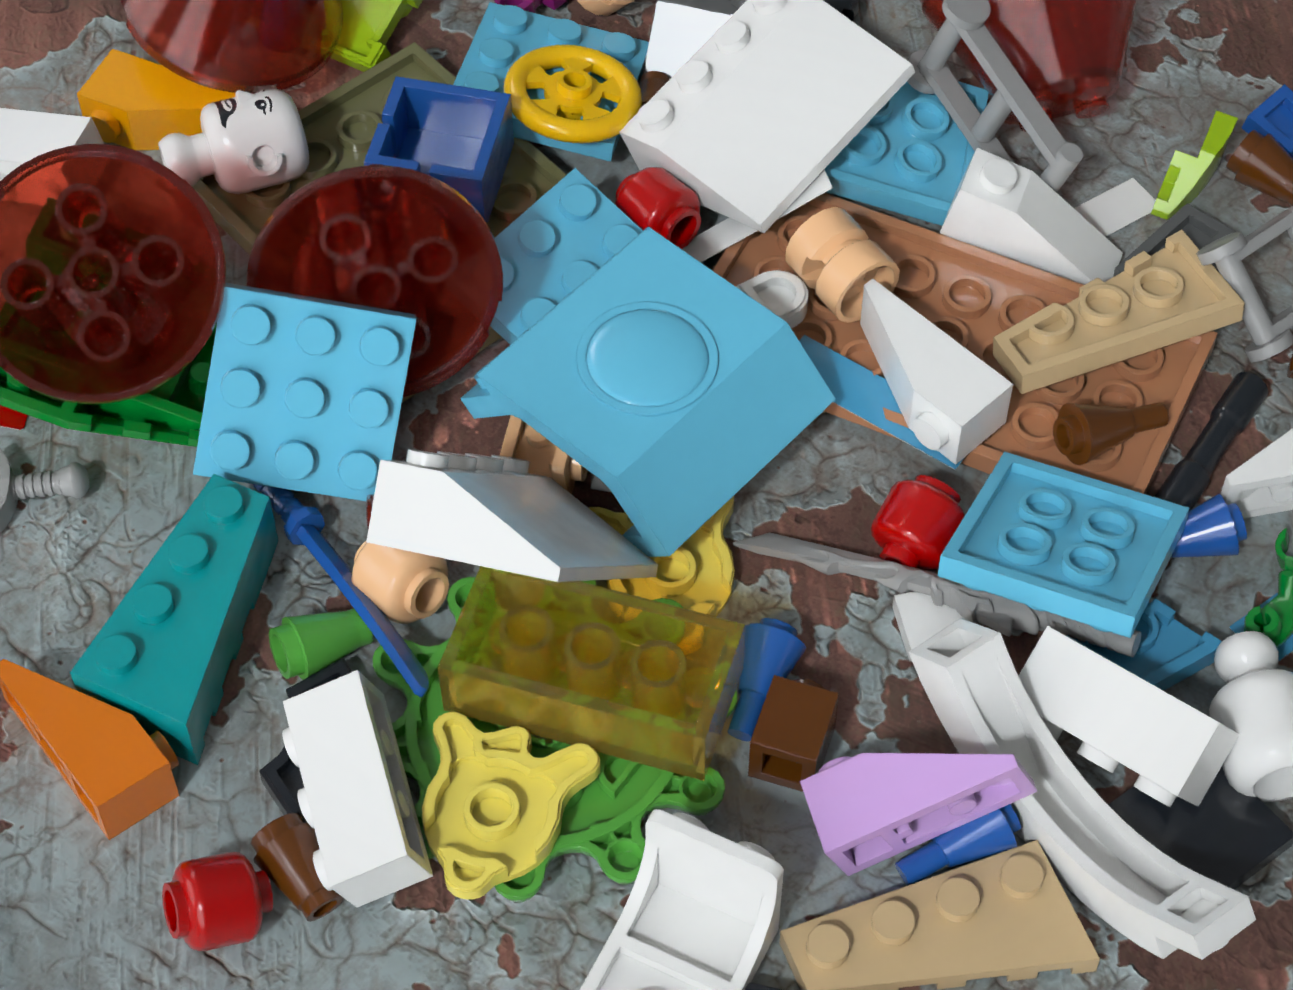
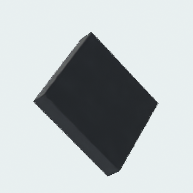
[1108,766,1293,890]

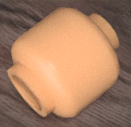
[351,541,449,624]

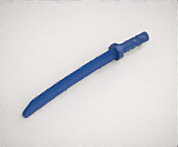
[252,484,429,697]

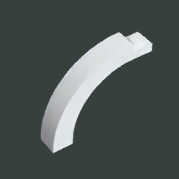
[908,618,1256,960]

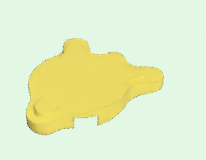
[589,496,735,649]
[422,712,601,900]

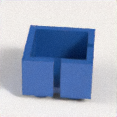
[364,76,514,230]

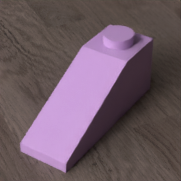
[800,753,1038,876]

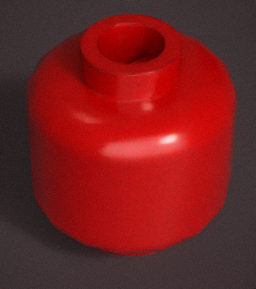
[614,167,701,249]
[870,475,965,570]
[162,852,273,951]

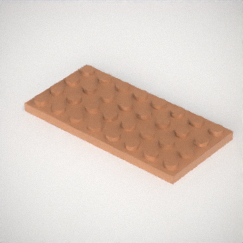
[712,193,1218,494]

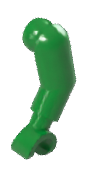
[1244,528,1293,648]

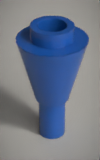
[1171,494,1247,558]
[727,618,806,741]
[895,804,1021,886]

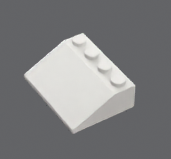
[619,0,915,233]
[366,449,658,582]

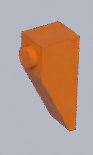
[0,659,179,840]

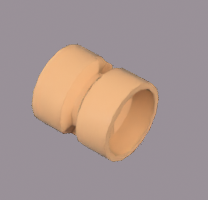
[785,207,900,323]

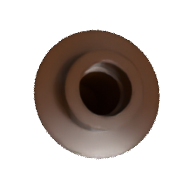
[1053,402,1169,465]

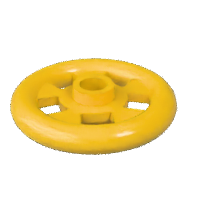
[503,44,642,143]

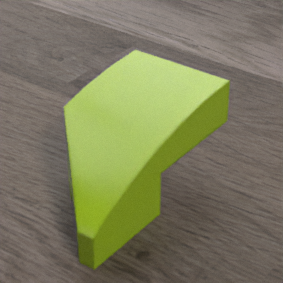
[1151,110,1238,220]

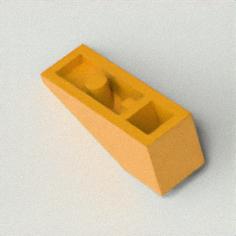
[77,48,237,151]

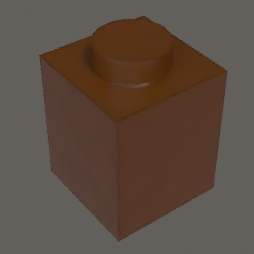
[748,675,839,792]

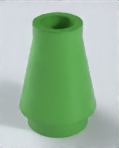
[269,608,373,680]

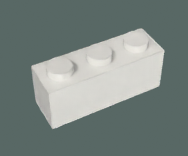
[1019,626,1240,807]
[282,670,433,907]

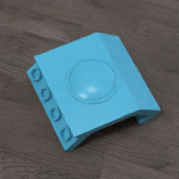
[460,227,836,557]

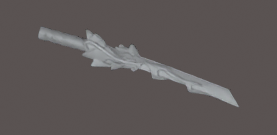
[733,533,1141,657]

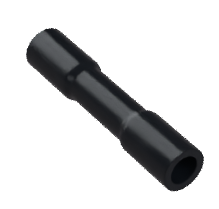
[1154,372,1268,511]

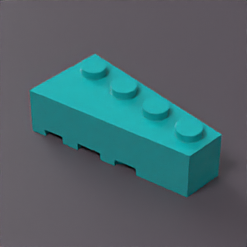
[70,474,279,765]

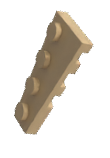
[993,229,1245,394]
[779,840,1100,990]

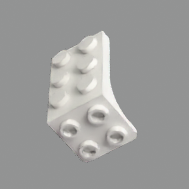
[580,809,784,990]

